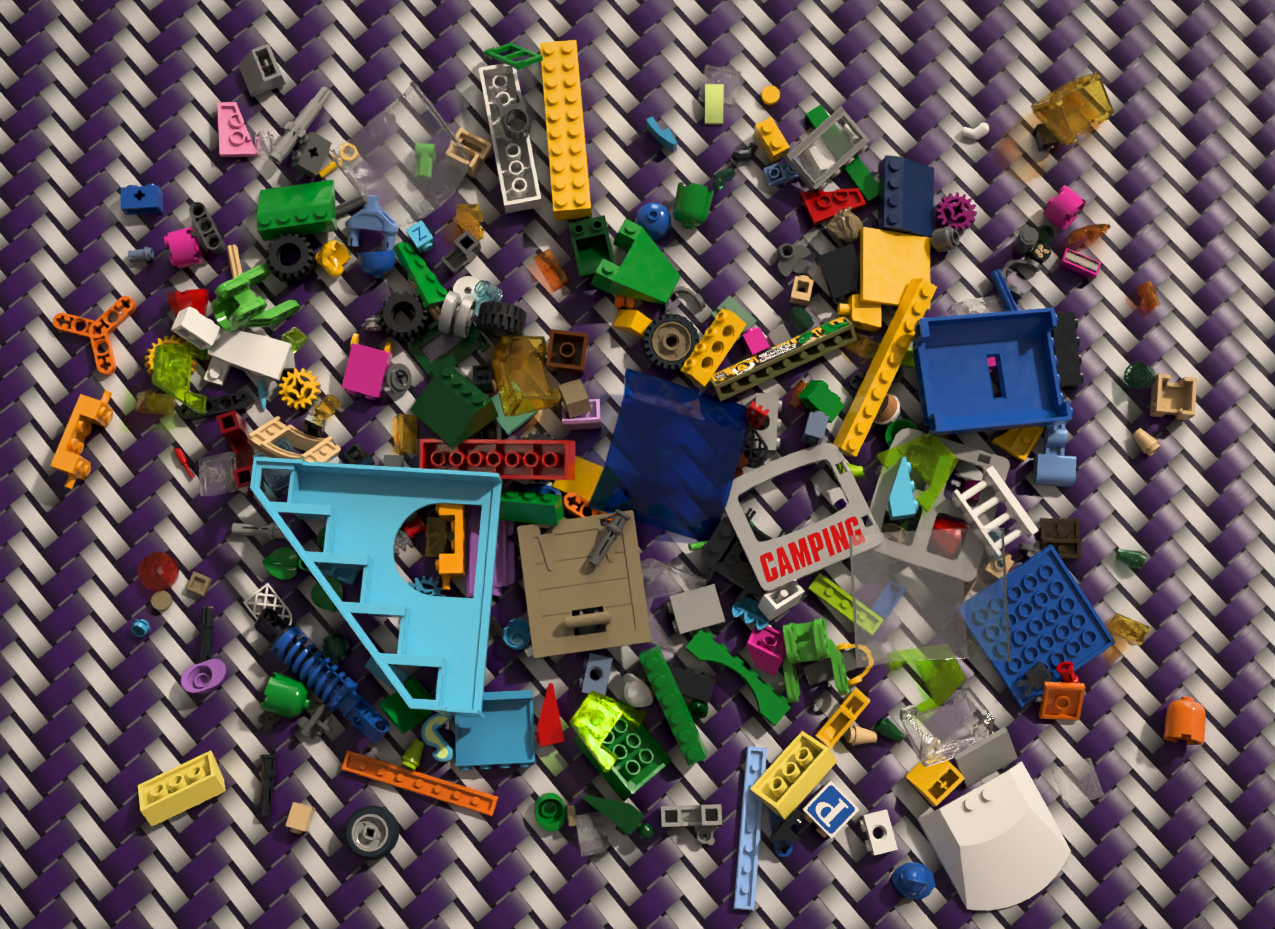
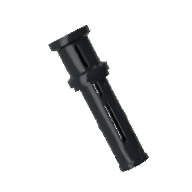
[259,754,278,816]

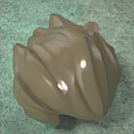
[827,206,863,245]

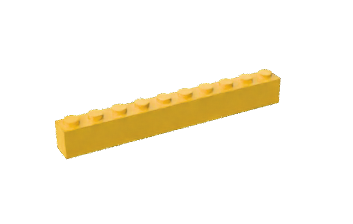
[833,278,937,457]

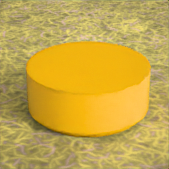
[761,86,780,105]

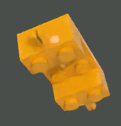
[50,390,113,489]
[436,504,466,590]

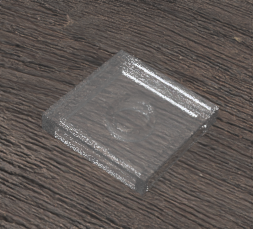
[698,65,741,108]
[1052,758,1104,808]

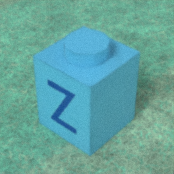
[406,220,435,253]

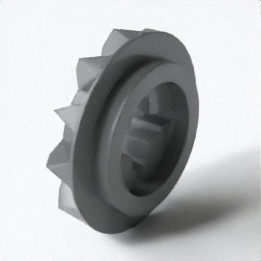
[384,363,412,394]

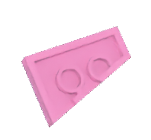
[217,102,258,157]

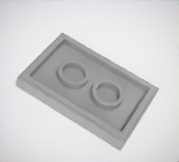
[953,727,1017,787]

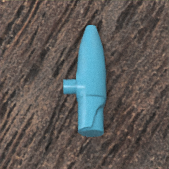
[257,380,269,410]

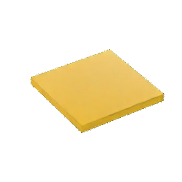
[860,227,930,311]

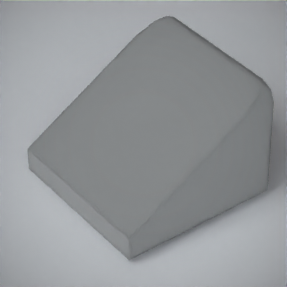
[767,324,791,347]

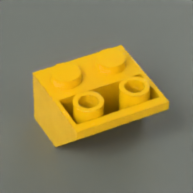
[905,749,965,806]

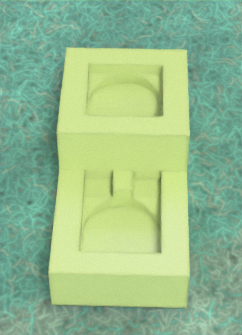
[705,84,724,125]

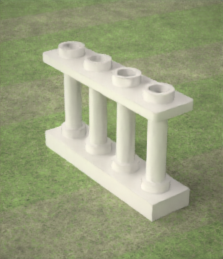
[951,466,1039,559]

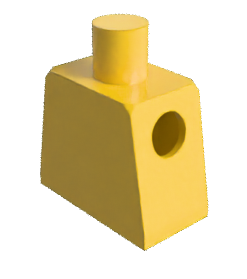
[837,294,881,332]

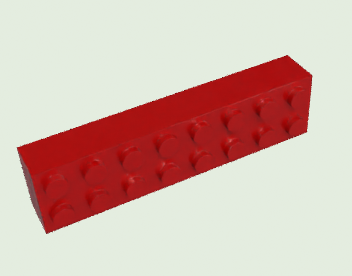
[419,439,575,480]

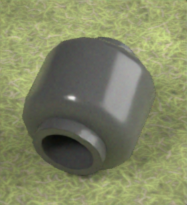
[930,226,960,253]

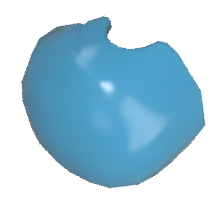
[503,618,531,651]

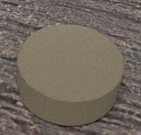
[151,591,173,611]

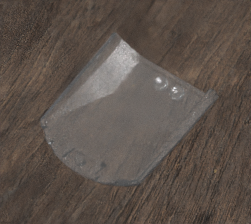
[328,81,471,226]

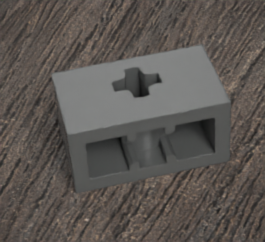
[291,132,332,177]

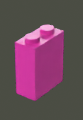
[341,343,393,400]

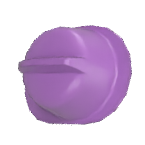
[181,659,226,694]

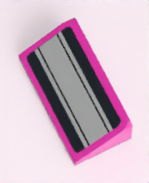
[1059,248,1101,280]

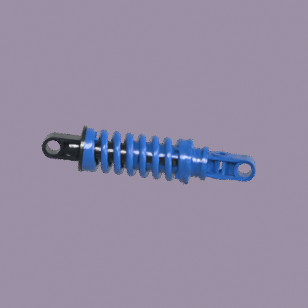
[254,608,390,743]

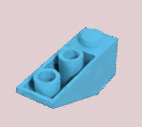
[887,457,918,521]

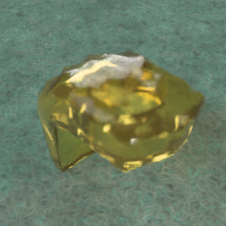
[314,394,341,419]

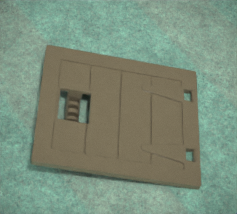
[517,510,652,658]

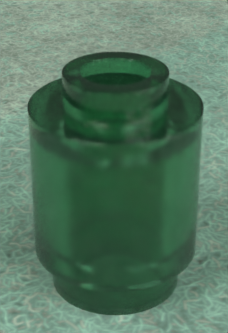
[788,306,815,333]

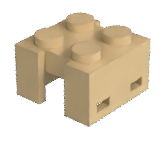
[1150,374,1197,420]

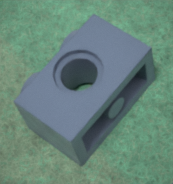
[801,411,829,446]
[579,653,613,698]

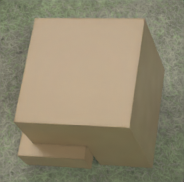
[446,127,493,178]

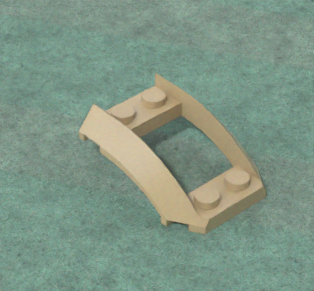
[247,416,341,463]

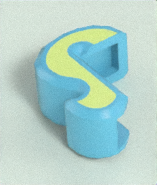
[421,713,454,762]

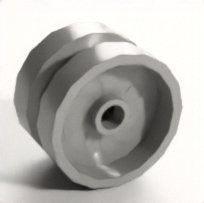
[438,291,477,338]

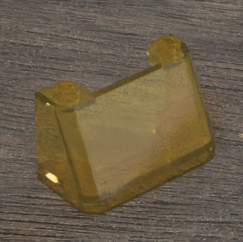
[1031,72,1114,146]
[491,335,561,416]

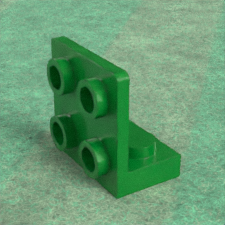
[378,676,434,734]

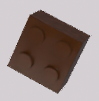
[546,329,589,376]

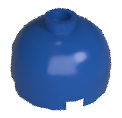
[635,202,672,241]
[357,250,395,279]

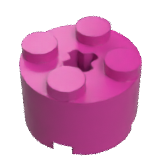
[1042,185,1087,231]
[164,227,203,269]

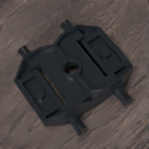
[701,508,789,605]

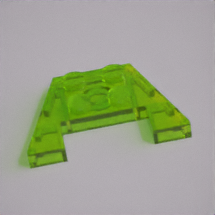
[152,343,210,414]
[876,433,959,513]
[886,643,967,722]
[569,690,648,773]

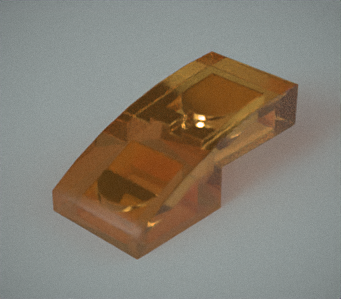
[1067,224,1111,244]
[533,249,570,292]

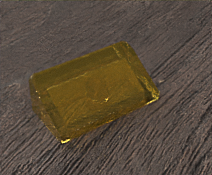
[393,414,417,454]

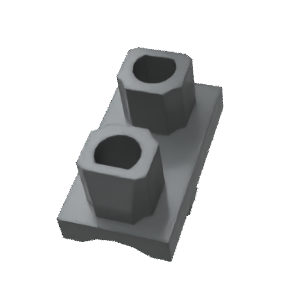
[297,701,332,739]

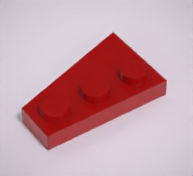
[800,188,866,226]

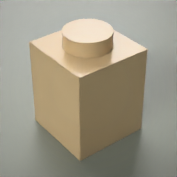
[285,802,316,834]

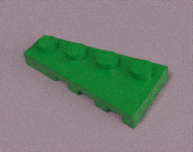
[393,242,447,309]

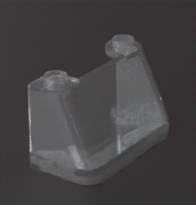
[900,687,995,767]

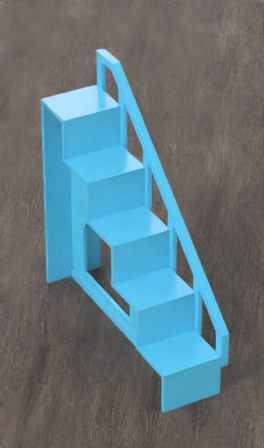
[250,457,505,719]

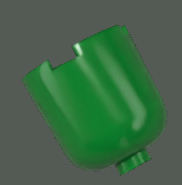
[673,182,714,229]
[260,672,311,718]

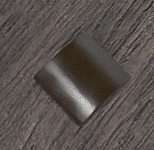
[1040,518,1081,559]

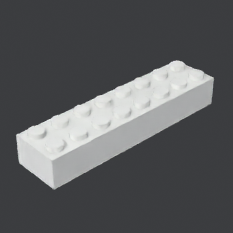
[479,61,542,213]

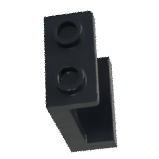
[814,243,860,302]

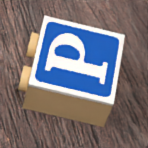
[801,781,859,839]

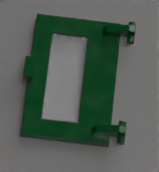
[407,320,491,380]

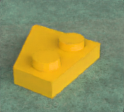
[992,426,1044,462]

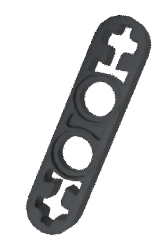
[179,391,254,421]

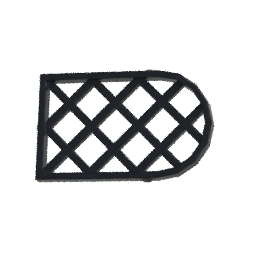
[727,418,768,469]

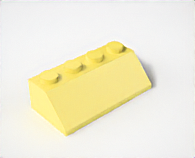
[750,731,837,820]
[138,750,226,826]

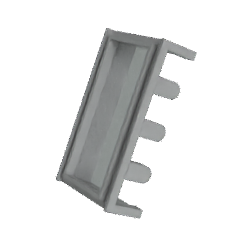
[783,106,870,191]

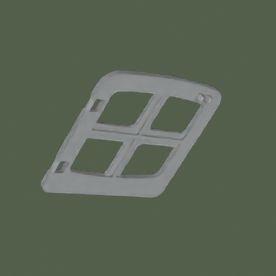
[866,428,1010,582]

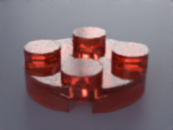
[138,552,179,591]

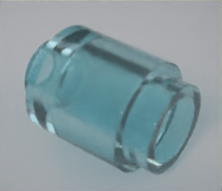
[474,280,502,302]

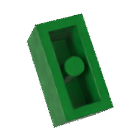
[798,380,845,423]

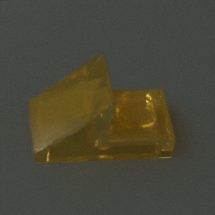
[135,390,176,415]
[1107,613,1151,646]

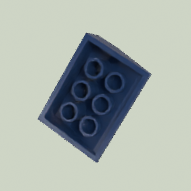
[878,156,934,238]

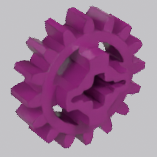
[935,192,977,233]

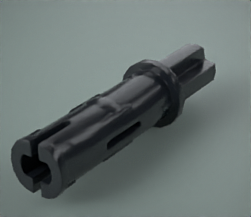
[200,606,216,663]

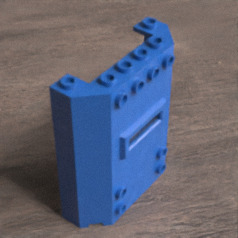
[912,307,1073,436]

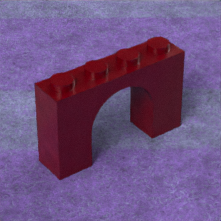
[216,410,266,497]

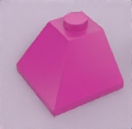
[746,624,786,677]

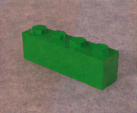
[499,490,564,526]

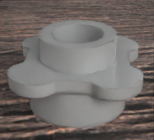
[695,825,715,846]

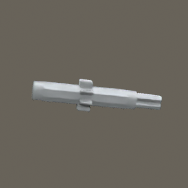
[269,86,331,164]

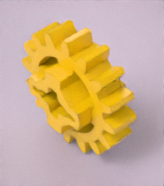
[279,368,321,410]

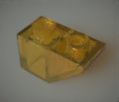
[456,204,484,242]

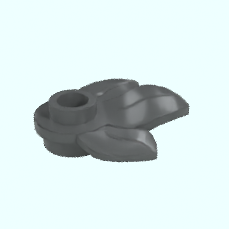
[777,243,811,277]

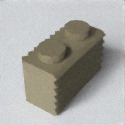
[557,379,592,418]

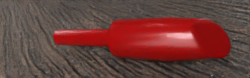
[173,448,194,479]

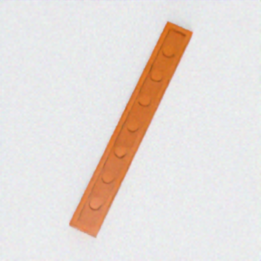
[341,750,499,816]

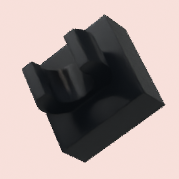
[303,413,326,438]

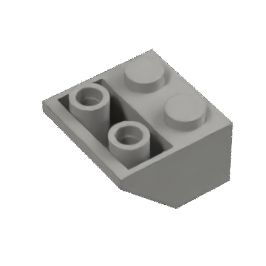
[238,43,286,97]

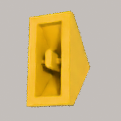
[613,309,652,338]

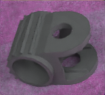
[494,90,531,142]

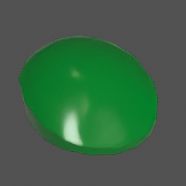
[534,793,566,832]

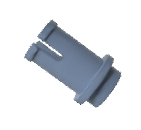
[128,246,154,262]

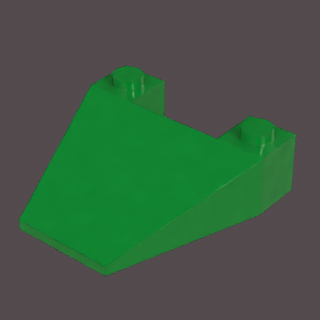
[591,219,680,305]

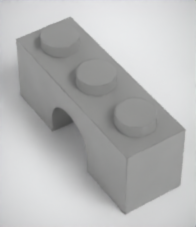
[753,393,782,454]
[661,804,722,827]

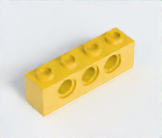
[680,308,747,387]

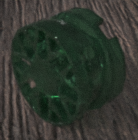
[1124,361,1155,391]

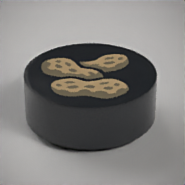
[1031,242,1051,262]

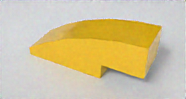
[815,687,870,748]

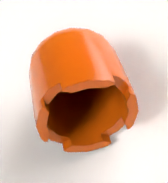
[1163,697,1206,745]

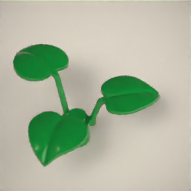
[262,526,343,612]

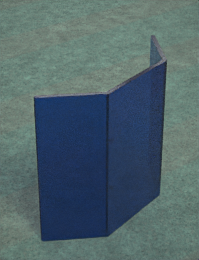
[588,368,745,541]

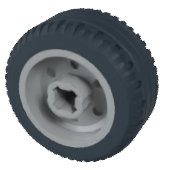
[344,806,399,860]

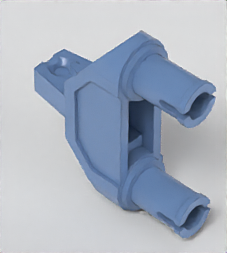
[345,195,398,250]

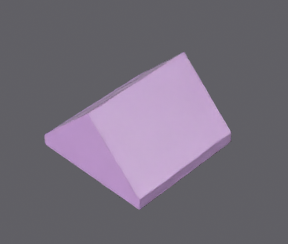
[562,399,601,430]

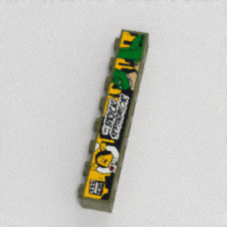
[709,315,857,402]

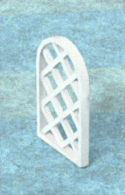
[243,583,293,625]

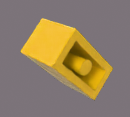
[754,117,790,164]

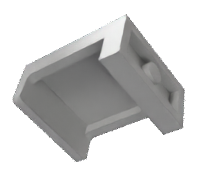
[666,584,725,636]

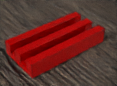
[742,401,770,430]

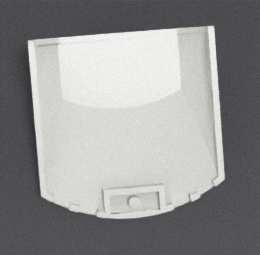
[917,761,1071,911]

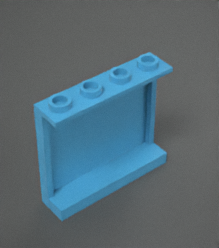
[455,690,536,770]

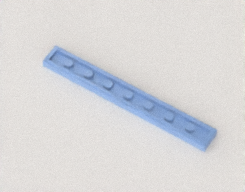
[734,746,767,911]

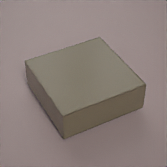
[186,571,213,597]
[567,805,577,826]

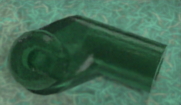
[712,167,735,189]

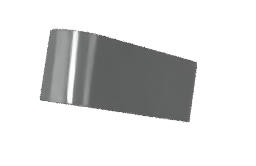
[189,202,226,256]

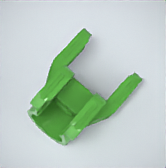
[211,263,300,333]
[783,619,849,703]

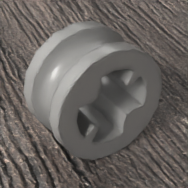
[365,318,382,331]

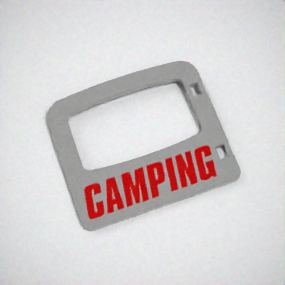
[720,443,883,592]

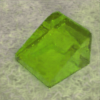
[280,326,309,353]

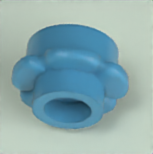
[131,619,151,637]

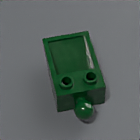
[568,211,615,277]
[582,795,654,840]

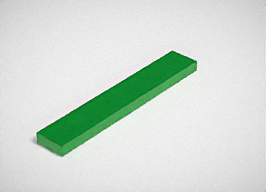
[805,104,879,203]

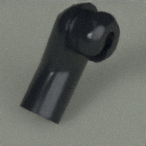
[732,143,758,162]

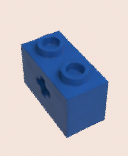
[121,184,163,215]

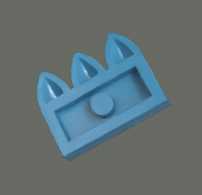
[731,597,769,630]

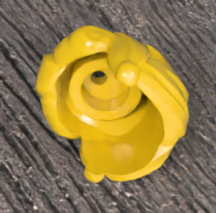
[315,240,351,278]

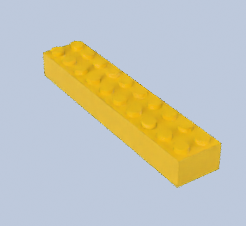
[540,40,592,220]

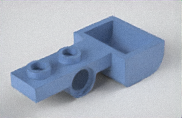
[1033,424,1076,487]

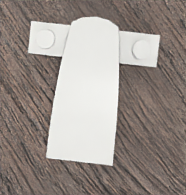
[204,325,292,386]

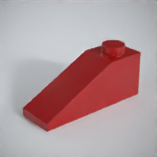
[534,683,565,747]

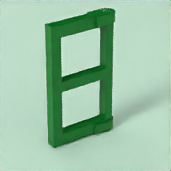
[484,43,543,70]

